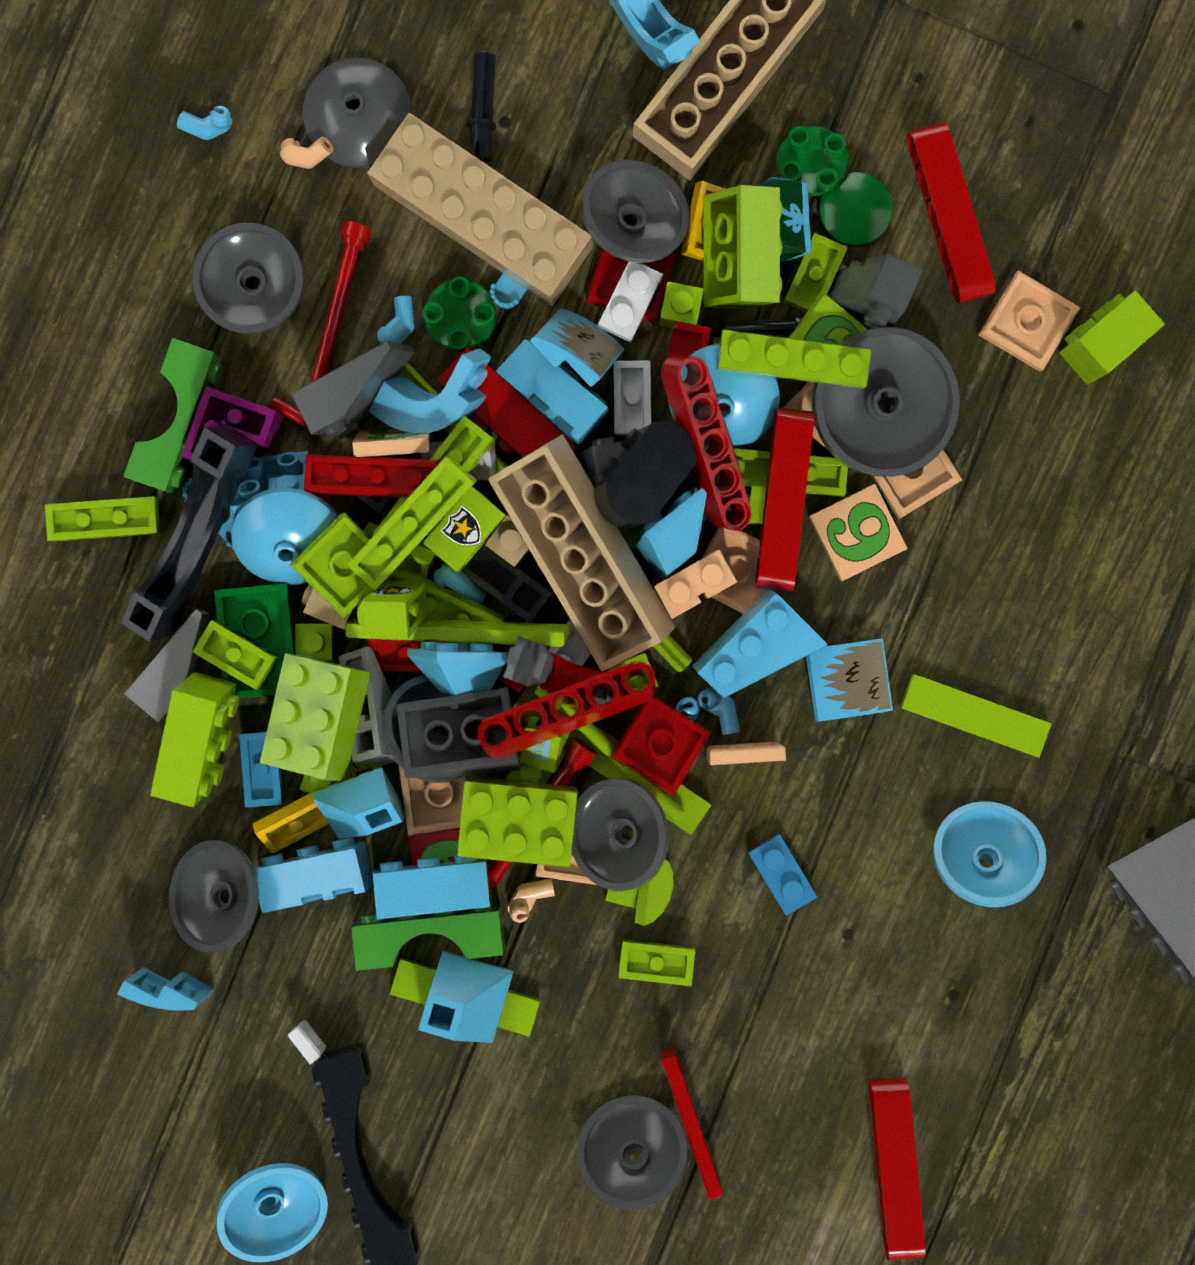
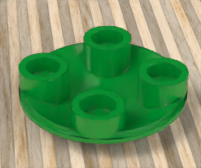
[776,126,849,197]
[819,172,893,247]
[423,276,497,351]

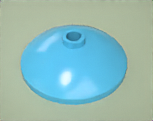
[669,344,780,449]
[231,488,338,585]
[933,802,1046,907]
[216,1163,328,1262]

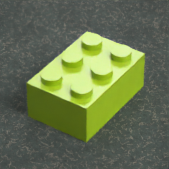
[703,185,782,309]
[260,653,371,781]
[150,672,239,808]
[457,776,578,867]

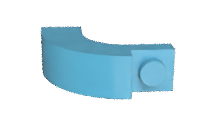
[609,0,700,70]
[369,348,491,434]

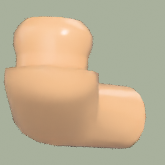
[280,137,334,169]
[508,878,555,923]

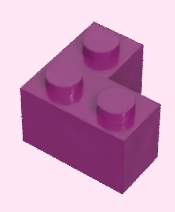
[181,387,284,460]

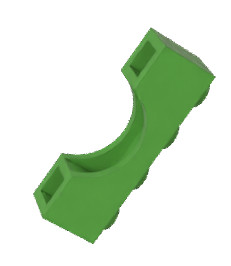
[123,338,223,495]
[351,901,505,971]

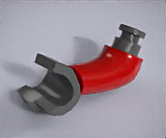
[503,636,613,708]

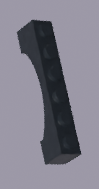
[120,425,258,642]
[357,496,553,623]
[312,1042,421,1265]

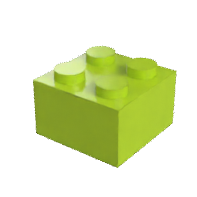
[1059,290,1165,385]

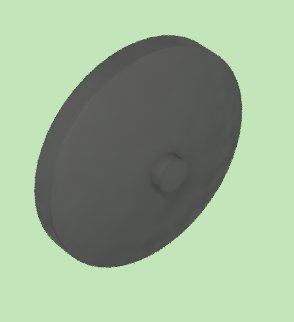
[812,327,960,477]

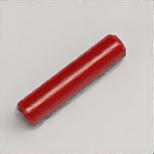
[270,397,309,430]

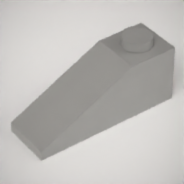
[125,609,210,722]
[339,647,396,766]

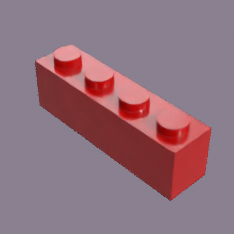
[438,347,577,458]

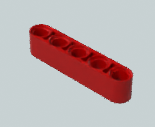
[907,122,995,304]
[661,355,752,531]
[755,407,814,592]
[477,661,655,758]
[868,1077,926,1261]

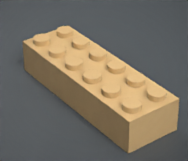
[633,0,827,181]
[367,113,593,306]
[488,434,676,672]

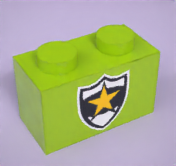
[423,486,507,572]
[357,579,427,639]

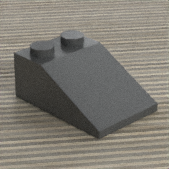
[292,341,414,439]
[397,687,521,778]

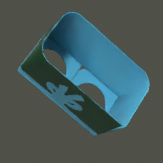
[757,177,812,261]

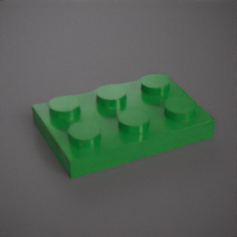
[214,583,295,698]

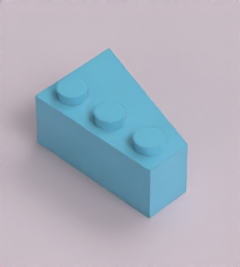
[496,339,608,450]
[692,589,828,698]
[254,837,373,913]
[373,855,490,919]

